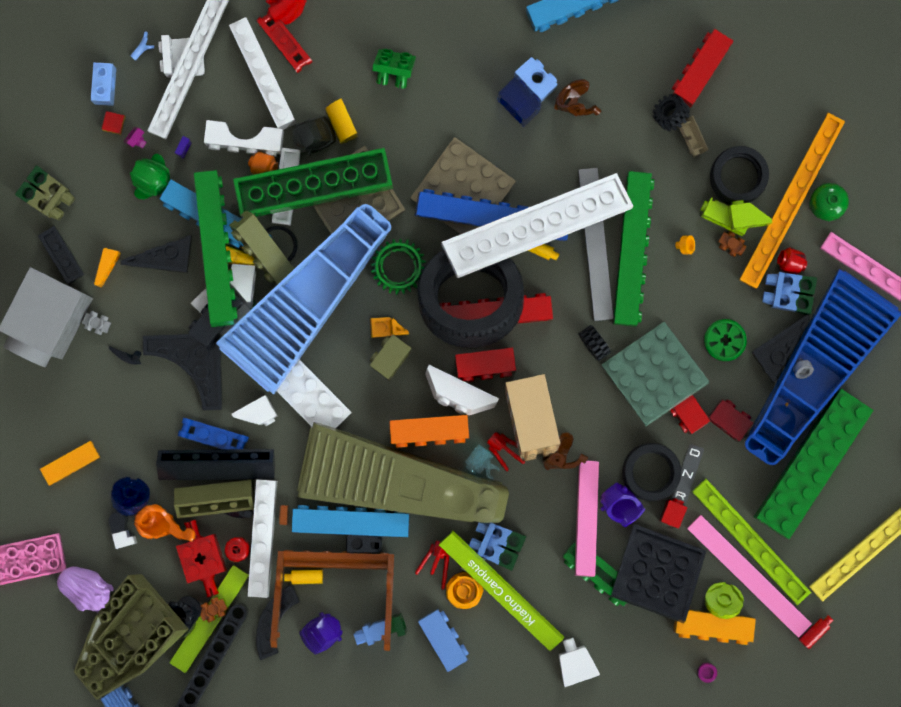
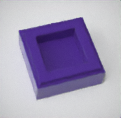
[175,136,192,159]

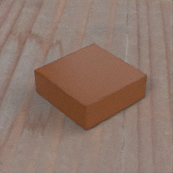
[279,505,289,525]

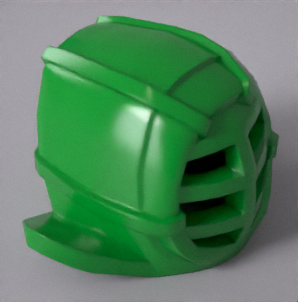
[130,154,170,200]

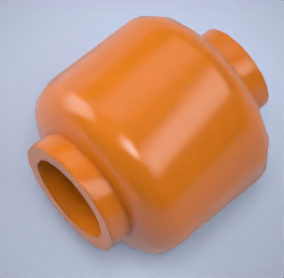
[248,152,278,175]

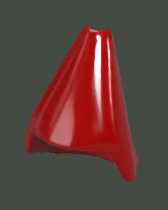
[266,0,307,25]

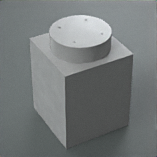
[0,267,93,368]

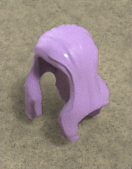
[57,566,114,613]

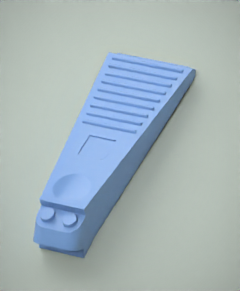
[216,204,391,394]

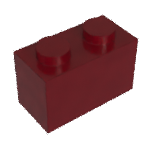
[708,399,753,442]

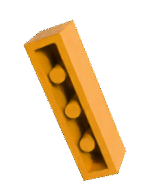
[674,610,756,645]

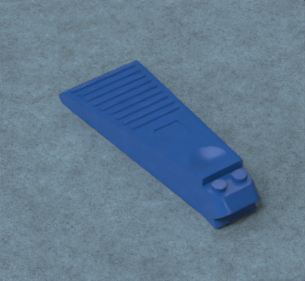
[745,269,901,465]

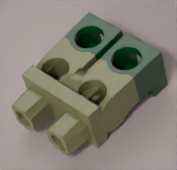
[15,165,75,221]

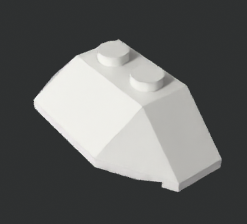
[425,365,499,415]

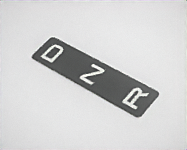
[672,444,704,504]

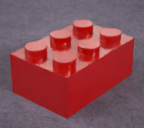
[455,348,516,382]

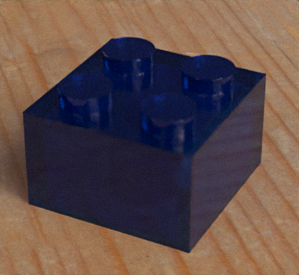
[497,77,542,127]

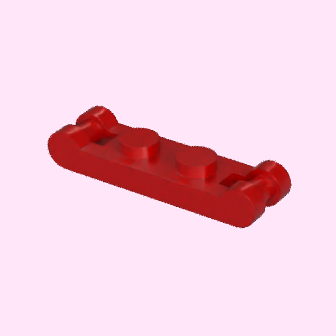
[256,11,312,73]

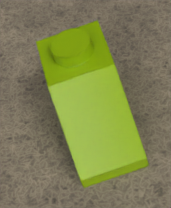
[728,200,772,231]

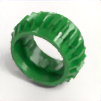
[371,239,426,295]

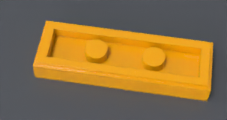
[40,441,101,486]

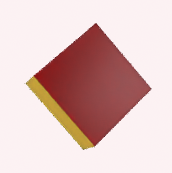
[102,111,125,135]

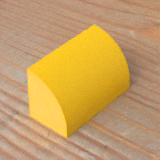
[325,98,358,144]

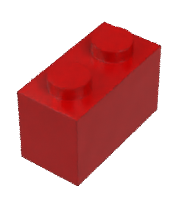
[669,395,710,434]

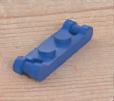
[178,417,249,449]

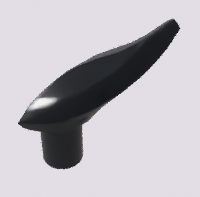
[109,346,142,365]
[224,510,254,518]

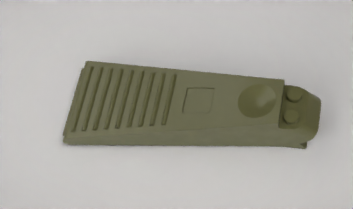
[297,422,509,523]

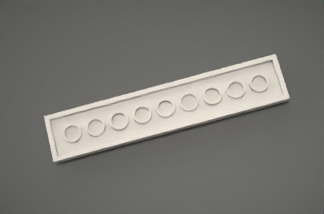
[441,173,633,278]
[191,288,352,429]

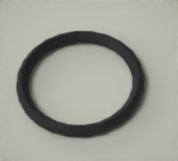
[266,226,298,261]

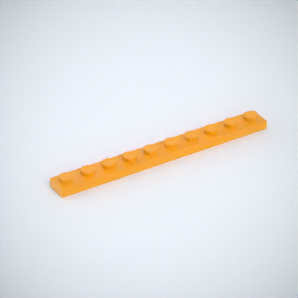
[739,113,845,289]

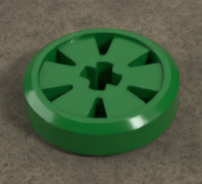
[704,319,747,362]

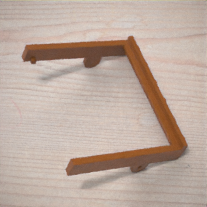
[270,550,394,651]

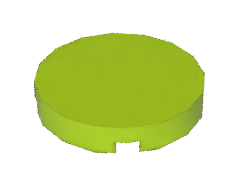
[705,582,744,619]

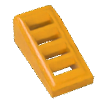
[94,248,121,288]

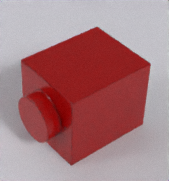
[659,498,688,529]

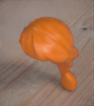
[134,504,196,542]

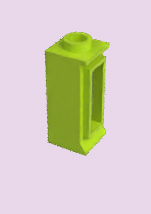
[700,197,748,237]

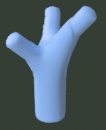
[130,32,154,60]

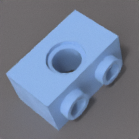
[514,57,558,103]
[91,62,117,106]

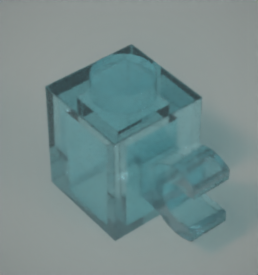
[465,444,500,480]

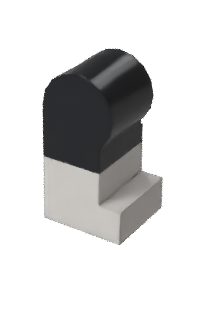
[109,512,137,549]

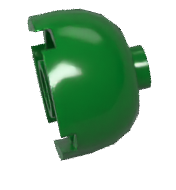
[809,183,849,222]

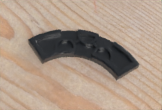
[256,584,300,660]

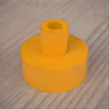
[675,235,695,255]

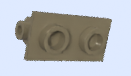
[677,116,709,158]

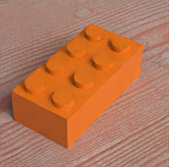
[390,415,469,448]

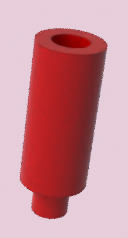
[799,615,834,650]

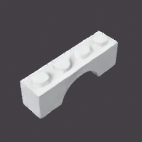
[204,120,284,157]

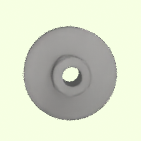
[793,358,814,379]

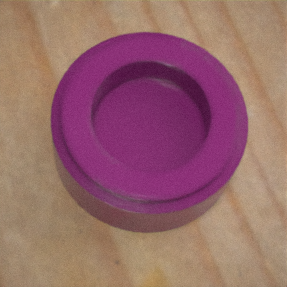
[697,663,717,683]

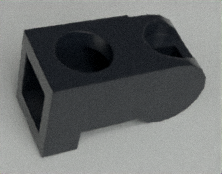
[346,535,382,552]

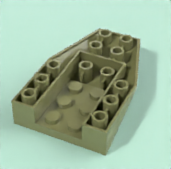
[74,574,188,700]

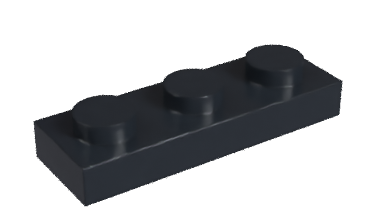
[38,226,85,285]

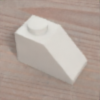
[230,264,256,308]
[232,395,278,426]

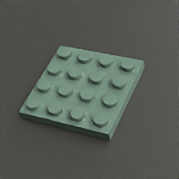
[601,322,709,426]

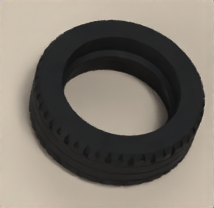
[417,249,524,348]

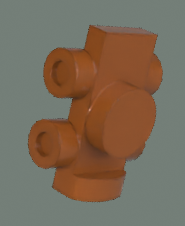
[718,231,747,257]
[200,597,228,623]

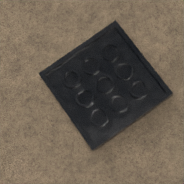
[610,524,706,623]

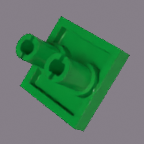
[372,49,416,89]

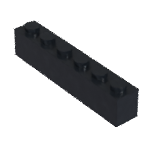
[156,449,276,480]

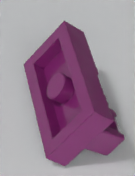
[123,127,147,149]

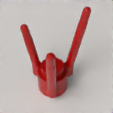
[487,432,525,471]
[415,540,450,590]

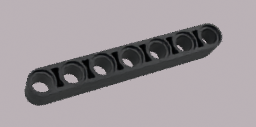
[175,603,249,707]

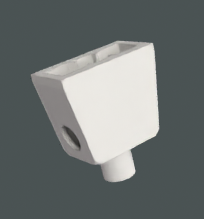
[559,637,600,687]

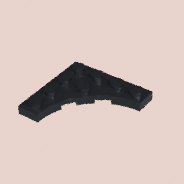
[143,334,223,411]

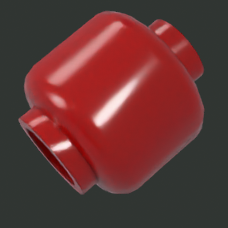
[777,247,807,275]
[225,537,251,562]

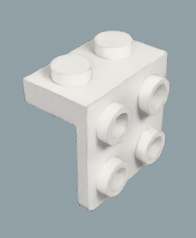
[159,35,205,78]

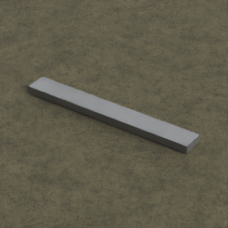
[578,168,614,321]

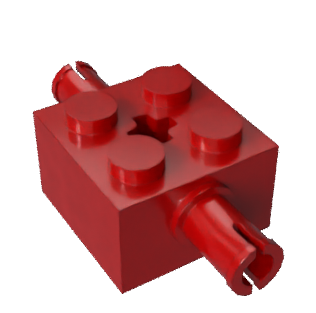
[176,520,227,597]

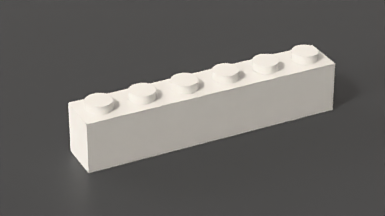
[229,17,296,130]
[248,480,278,598]

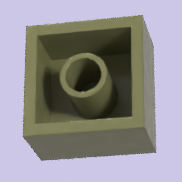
[369,335,412,381]

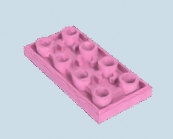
[0,533,67,585]

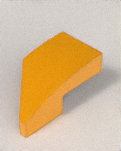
[370,317,409,338]

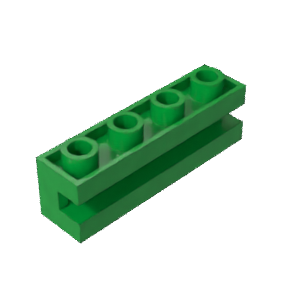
[562,540,627,607]

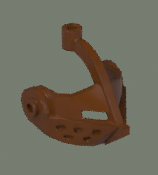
[554,79,601,116]
[542,433,588,470]

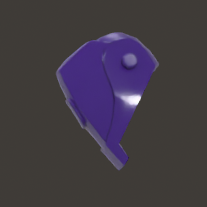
[600,482,645,527]
[299,612,343,655]

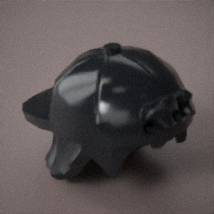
[168,596,202,644]

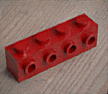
[672,29,733,108]

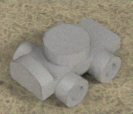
[82,311,111,335]

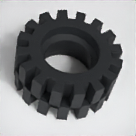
[652,94,690,131]
[578,325,611,361]

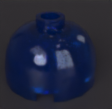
[111,477,150,516]

